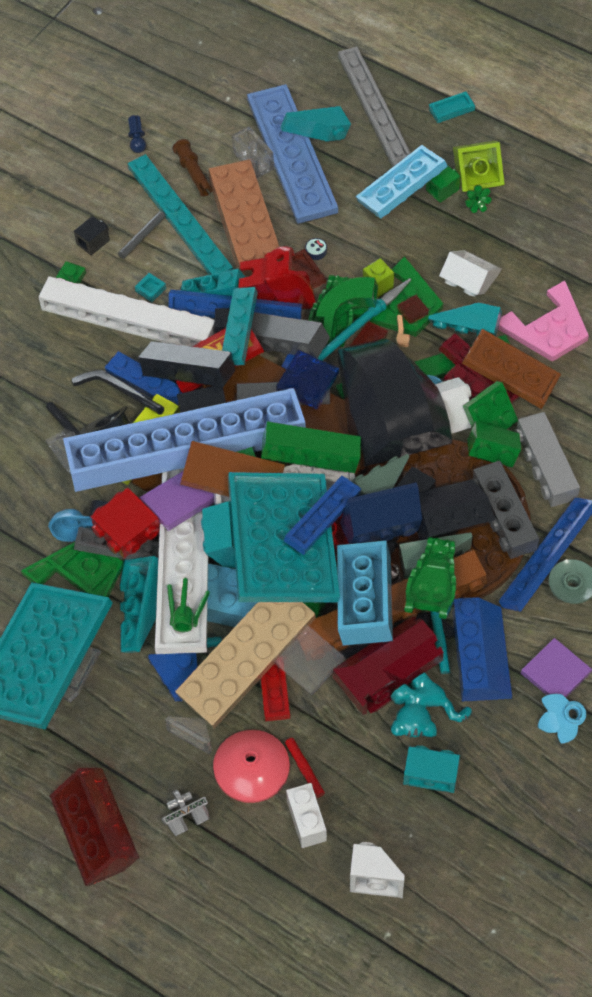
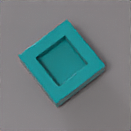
[135,273,166,302]

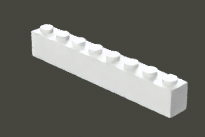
[39,277,215,347]

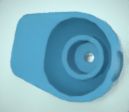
[48,509,93,542]

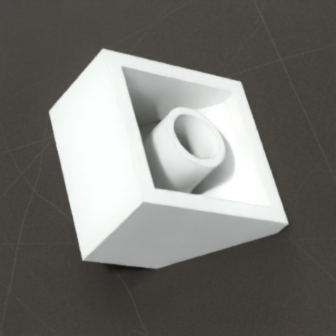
[439,250,502,297]
[350,842,405,898]

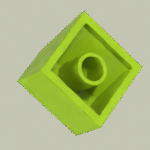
[453,141,505,192]

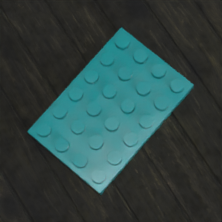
[228,472,340,602]
[0,582,113,730]

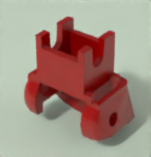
[239,246,315,309]

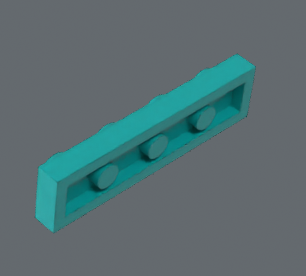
[222,287,258,365]

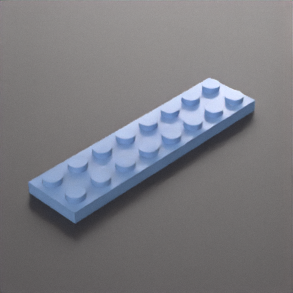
[247,84,338,224]

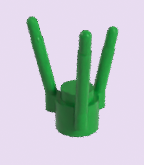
[167,577,210,632]

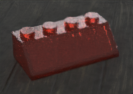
[50,768,139,886]

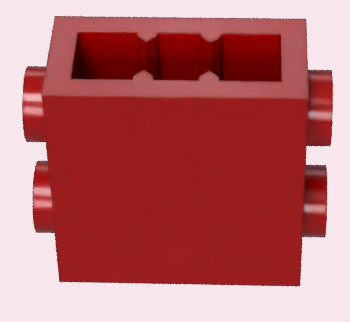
[91,488,160,559]

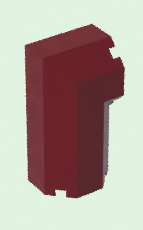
[333,616,444,715]

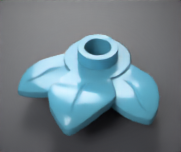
[538,694,586,744]

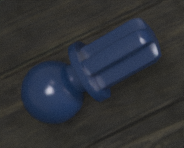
[128,115,146,153]

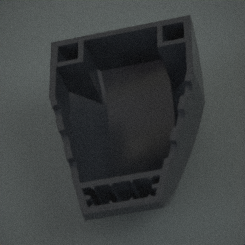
[337,339,452,467]

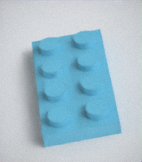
[356,145,448,219]

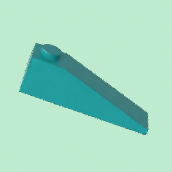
[120,556,159,653]

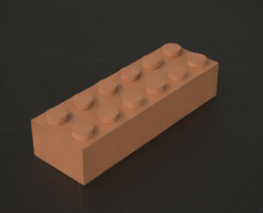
[209,159,283,277]

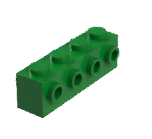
[261,421,361,473]

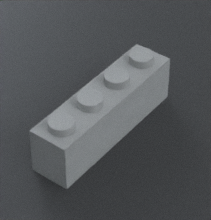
[515,412,580,507]

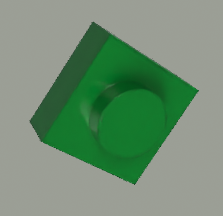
[56,261,86,284]

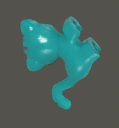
[390,673,472,738]

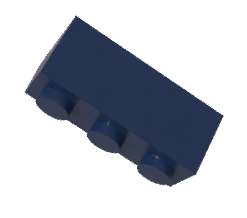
[340,483,422,544]

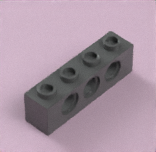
[473,461,539,559]

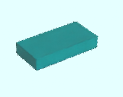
[429,91,475,123]

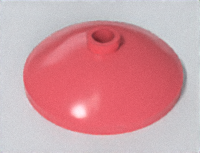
[213,730,290,803]

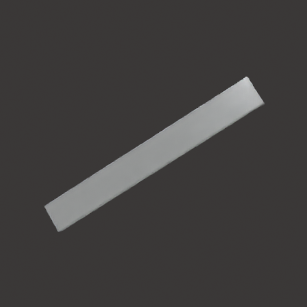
[338,47,411,167]

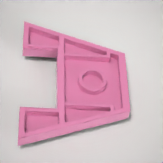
[498,281,589,362]

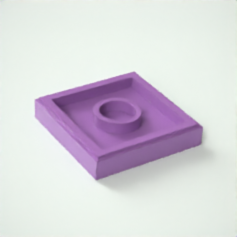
[521,638,592,698]

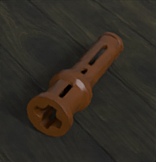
[172,139,213,197]

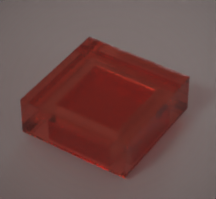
[397,295,429,324]

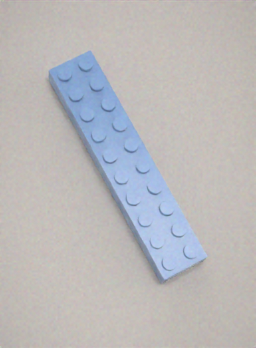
[63,388,306,492]

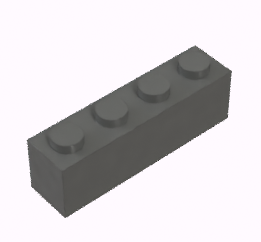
[251,312,330,358]

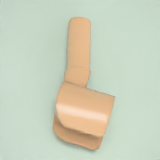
[397,315,410,347]

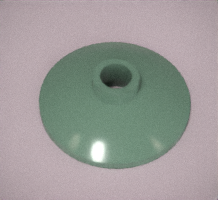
[549,559,592,604]

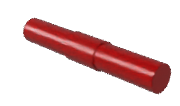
[285,737,325,798]

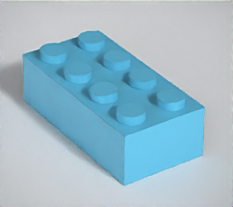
[337,541,393,646]
[207,564,258,627]

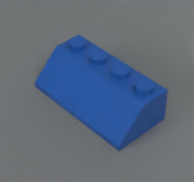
[452,598,512,702]

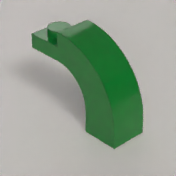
[316,277,378,346]

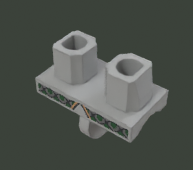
[161,789,210,836]

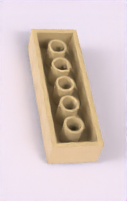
[175,602,315,729]

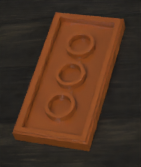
[462,329,561,409]
[180,441,285,497]

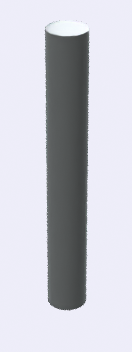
[118,211,166,259]

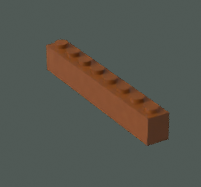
[297,550,487,662]

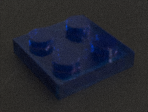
[276,350,339,409]

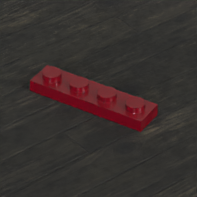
[439,333,520,404]

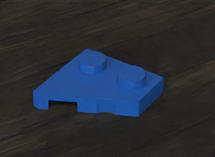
[149,653,197,701]

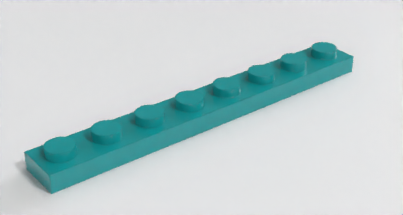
[127,154,233,275]

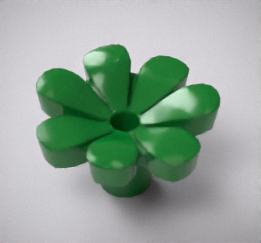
[465,185,492,213]

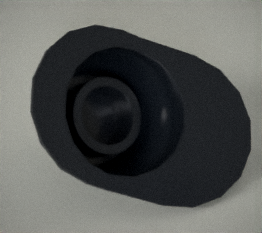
[80,406,130,434]

